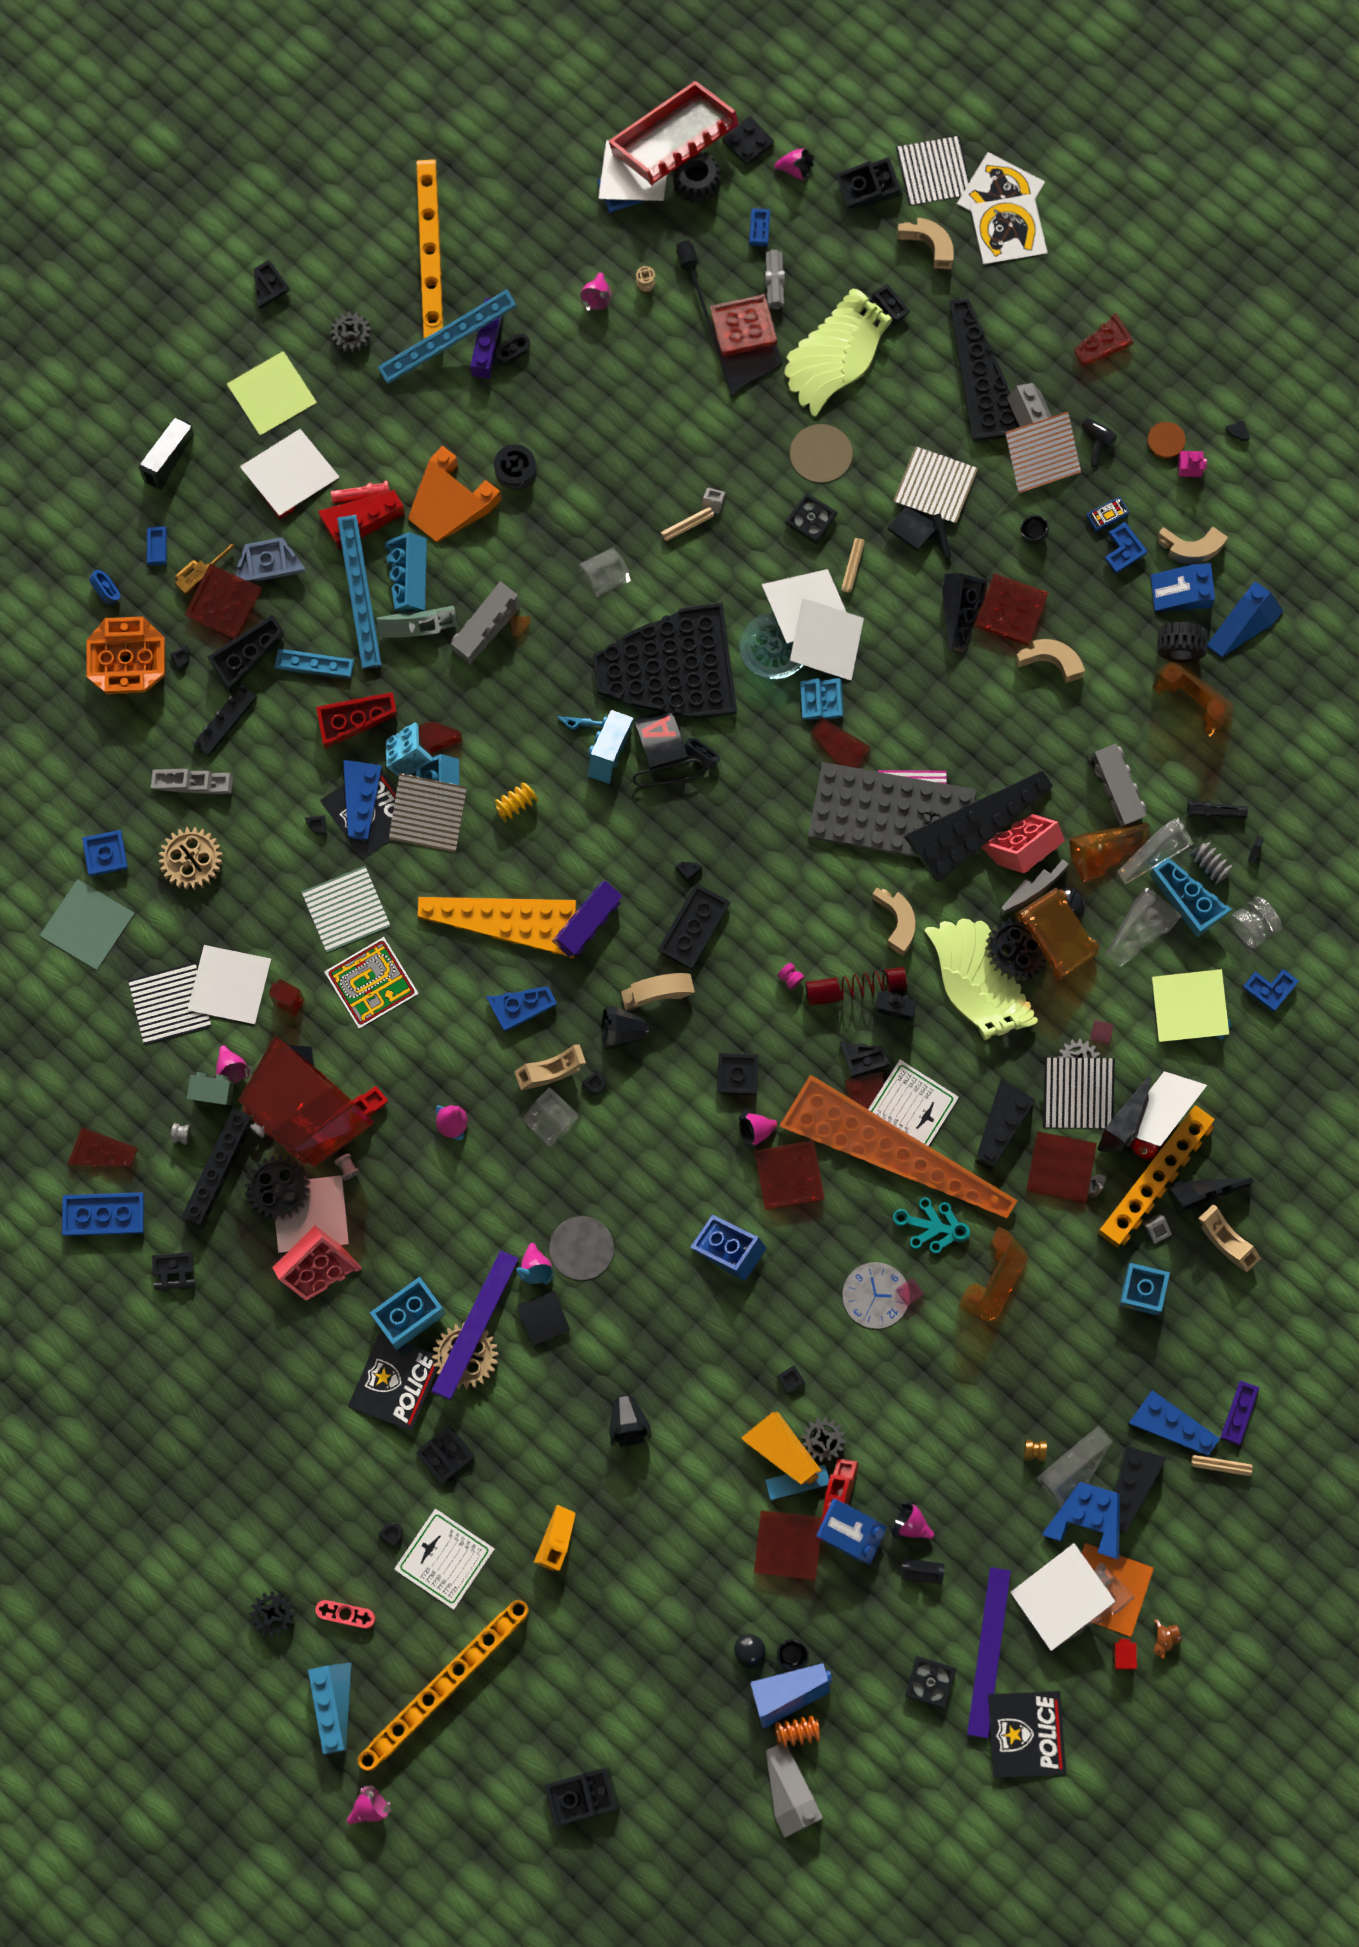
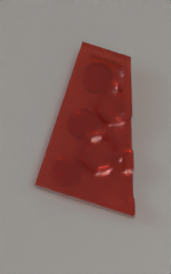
[1074,312,1134,367]
[811,717,871,768]
[844,1072,884,1109]
[67,1127,139,1167]

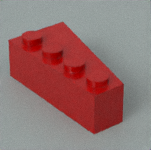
[318,490,405,550]
[316,692,398,749]

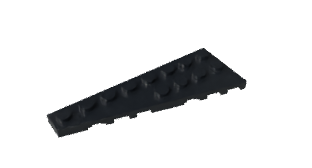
[949,298,1020,442]
[903,771,1053,882]

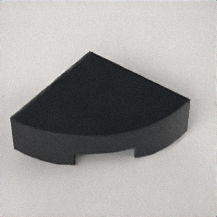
[1225,421,1250,441]
[170,645,190,671]
[305,815,327,836]
[1248,835,1264,863]
[675,862,702,881]

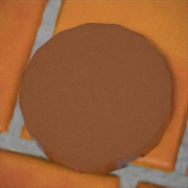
[1147,422,1186,459]

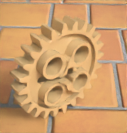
[159,827,223,890]
[432,1322,499,1390]

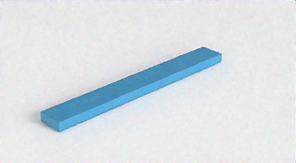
[378,289,517,384]
[337,515,381,669]

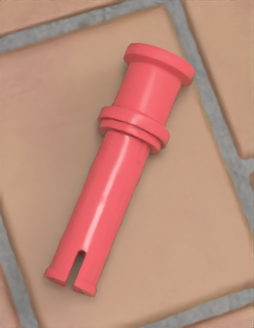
[331,480,390,503]

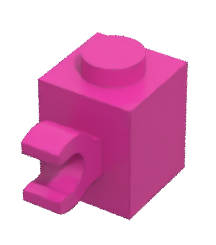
[1178,451,1207,477]

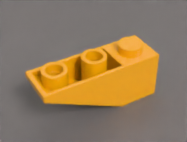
[534,1505,576,1571]

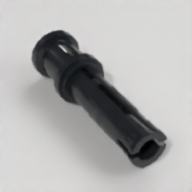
[1187,799,1248,819]

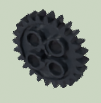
[985,918,1049,982]
[245,1155,311,1221]

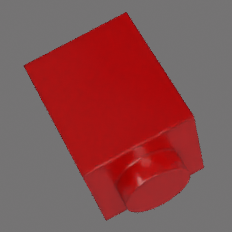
[1113,1639,1137,1670]

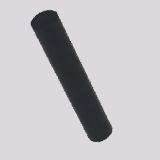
[934,513,952,559]

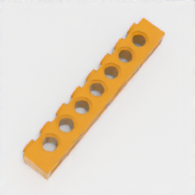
[1098,1105,1215,1248]

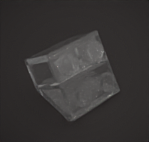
[579,547,630,597]
[522,1087,579,1148]

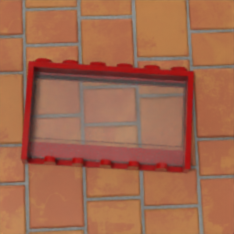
[608,81,739,186]

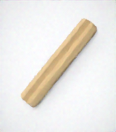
[661,507,714,541]
[842,538,865,593]
[1191,1455,1253,1476]

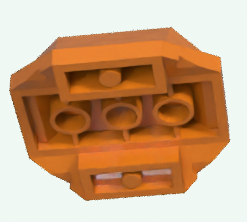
[87,617,165,694]

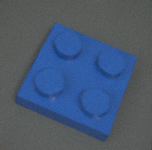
[82,830,128,876]

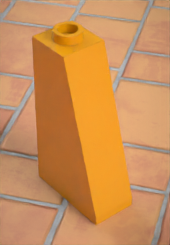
[741,1412,822,1485]

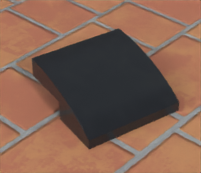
[860,284,910,334]
[887,506,937,552]
[516,1290,570,1346]
[416,1425,476,1484]

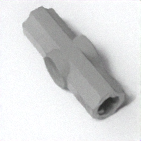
[765,250,785,309]

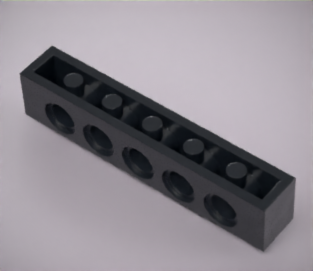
[181,1108,254,1229]

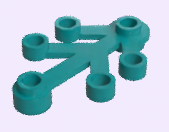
[893,1197,970,1254]

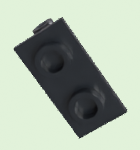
[901,1558,945,1584]

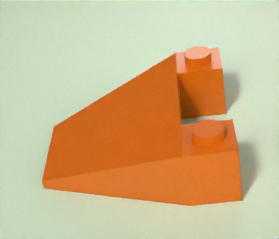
[408,445,501,543]

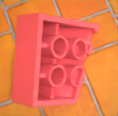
[981,814,1065,873]
[272,1225,362,1300]

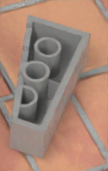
[451,581,520,664]
[1087,744,1147,826]

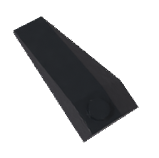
[942,573,988,653]
[1097,1077,1152,1153]
[1168,1178,1254,1214]

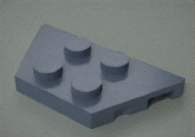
[232,537,306,586]

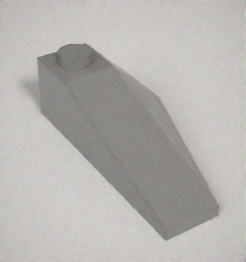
[766,1743,823,1837]

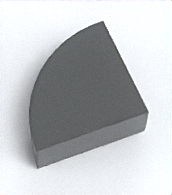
[1088,1175,1106,1198]

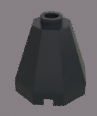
[601,1006,649,1049]
[609,1394,652,1447]

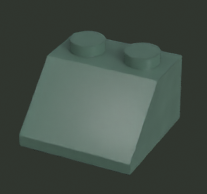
[187,1072,234,1106]

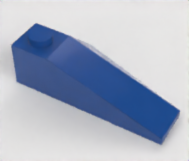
[1206,581,1283,658]

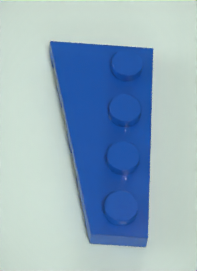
[343,760,382,841]
[1128,1390,1220,1456]

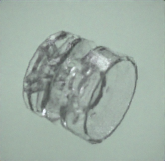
[1229,896,1283,949]

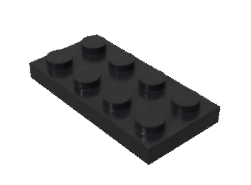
[658,883,731,970]

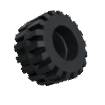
[673,152,720,203]
[1157,622,1207,662]

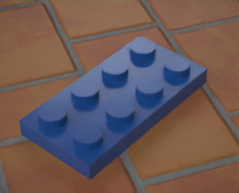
[62,1192,144,1236]

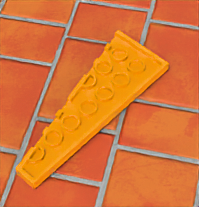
[418,897,576,958]

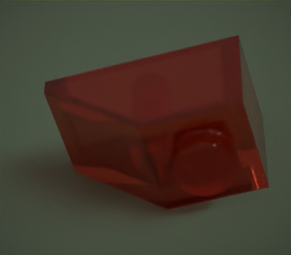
[418,722,463,754]

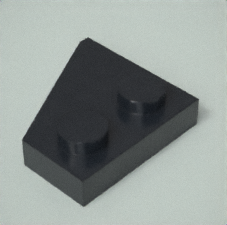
[254,260,290,309]
[840,1041,890,1078]

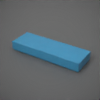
[765,1464,829,1500]

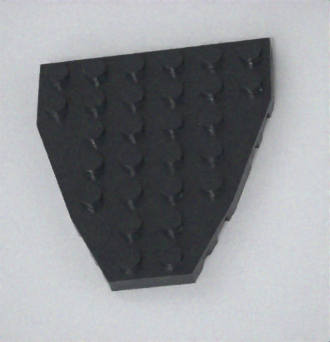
[593,603,737,718]

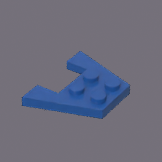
[1042,1482,1120,1560]

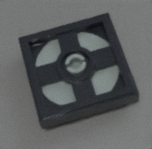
[785,493,838,544]
[905,1656,957,1709]

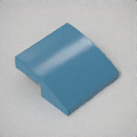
[800,678,844,719]

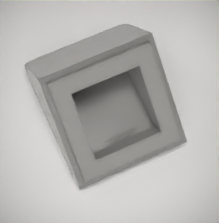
[701,488,726,514]
[1143,1214,1172,1244]

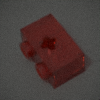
[269,979,305,1016]

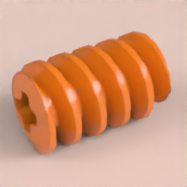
[775,1716,820,1748]

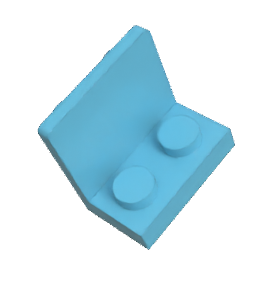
[386,722,432,777]

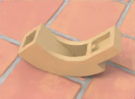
[897,218,954,269]
[1157,527,1228,564]
[1015,639,1085,683]
[872,888,915,956]
[621,973,695,1011]
[514,1045,586,1090]
[1199,1205,1261,1272]

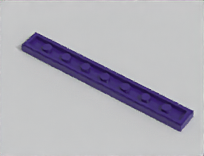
[432,1250,519,1401]
[967,1567,1011,1738]

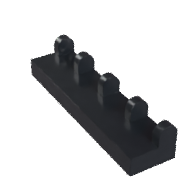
[192,683,257,757]

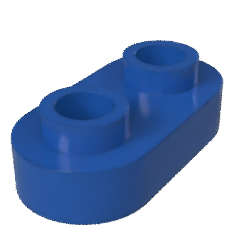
[89,570,120,605]

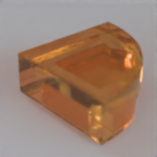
[511,616,530,638]

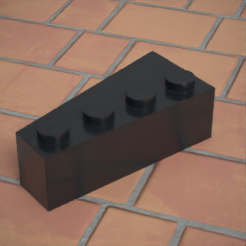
[975,1079,1035,1171]

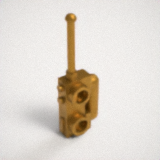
[175,544,235,596]

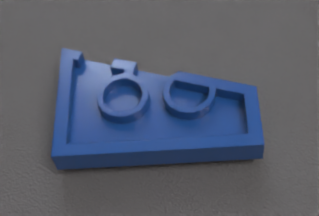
[486,986,557,1032]

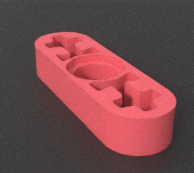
[315,1600,376,1629]

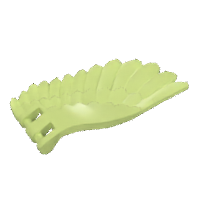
[784,289,893,417]
[925,919,1038,1040]

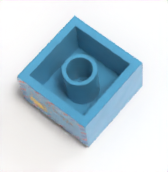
[1119,1263,1170,1316]

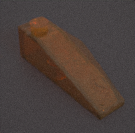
[1069,823,1150,882]

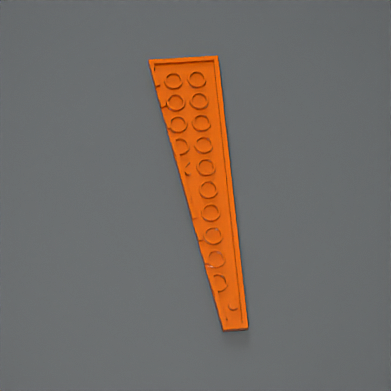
[780,1075,1018,1218]

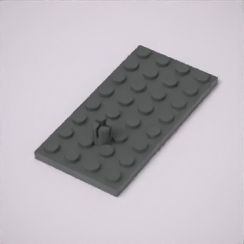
[808,762,976,866]

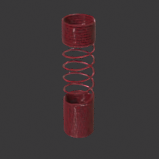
[805,966,907,1006]

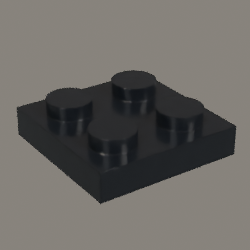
[722,116,774,166]
[717,1053,758,1095]

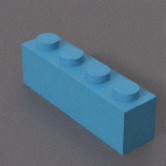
[384,532,427,613]
[1150,858,1232,937]
[308,1663,352,1755]

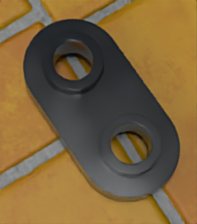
[496,334,530,364]
[684,738,720,768]

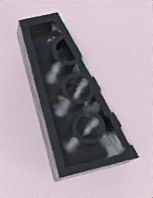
[207,615,284,693]
[1113,1446,1167,1534]

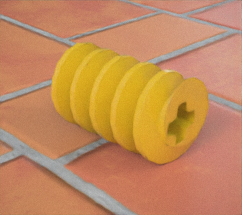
[494,783,539,823]

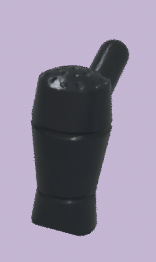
[1082,417,1117,466]

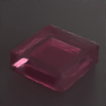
[1089,1019,1114,1045]
[896,1277,924,1306]

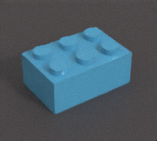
[370,1277,446,1350]

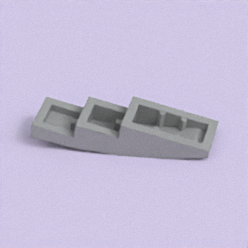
[151,769,233,794]
[1000,859,1069,916]

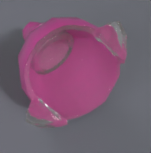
[580,273,612,311]
[212,1045,253,1084]
[347,1786,391,1825]

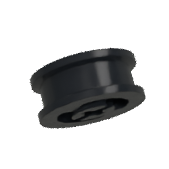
[494,444,537,490]

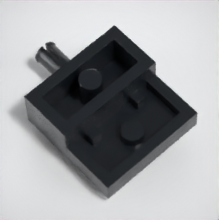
[874,991,917,1022]

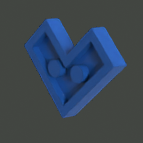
[1104,522,1148,574]
[1242,969,1299,1012]

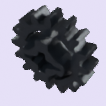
[249,1591,295,1637]

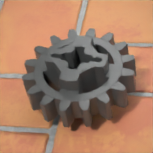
[330,311,372,353]
[801,1417,846,1463]

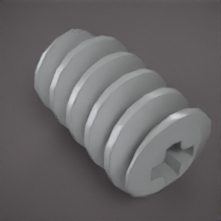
[1190,842,1232,885]

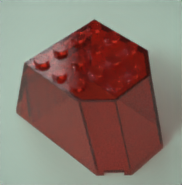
[238,1036,374,1167]

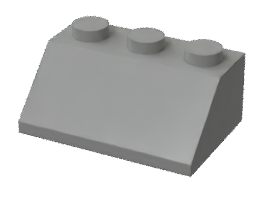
[1007,383,1052,427]

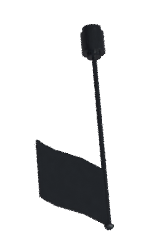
[676,241,782,398]

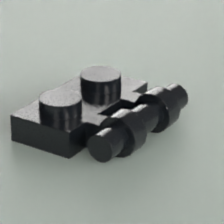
[152,1252,195,1292]

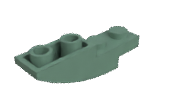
[376,606,457,638]

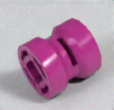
[777,962,805,990]

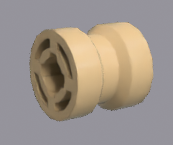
[636,266,655,292]

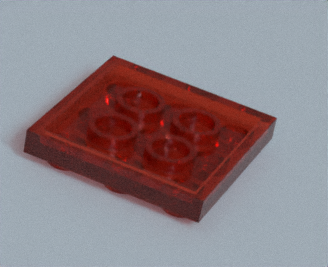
[710,294,777,356]
[185,564,262,639]
[974,574,1048,646]
[1026,1131,1097,1202]
[754,1140,825,1210]
[754,1510,822,1581]

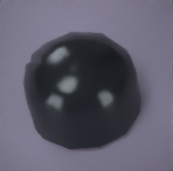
[1020,515,1049,544]
[734,1634,766,1668]
[777,1639,809,1671]

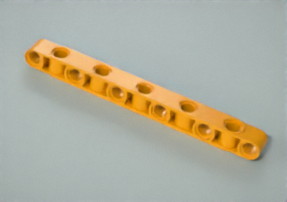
[417,160,443,339]
[358,1600,529,1771]

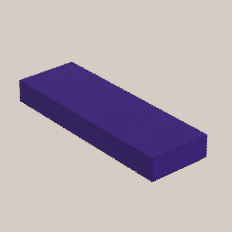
[1220,1380,1260,1446]

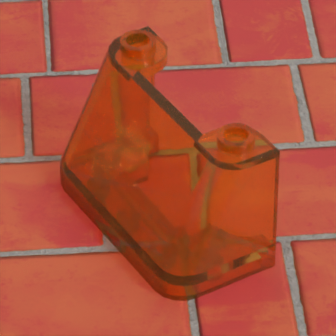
[1152,662,1234,737]
[1015,888,1100,981]
[959,1226,1028,1321]

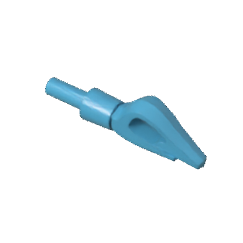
[558,716,602,730]

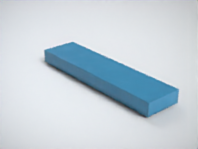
[274,649,355,680]

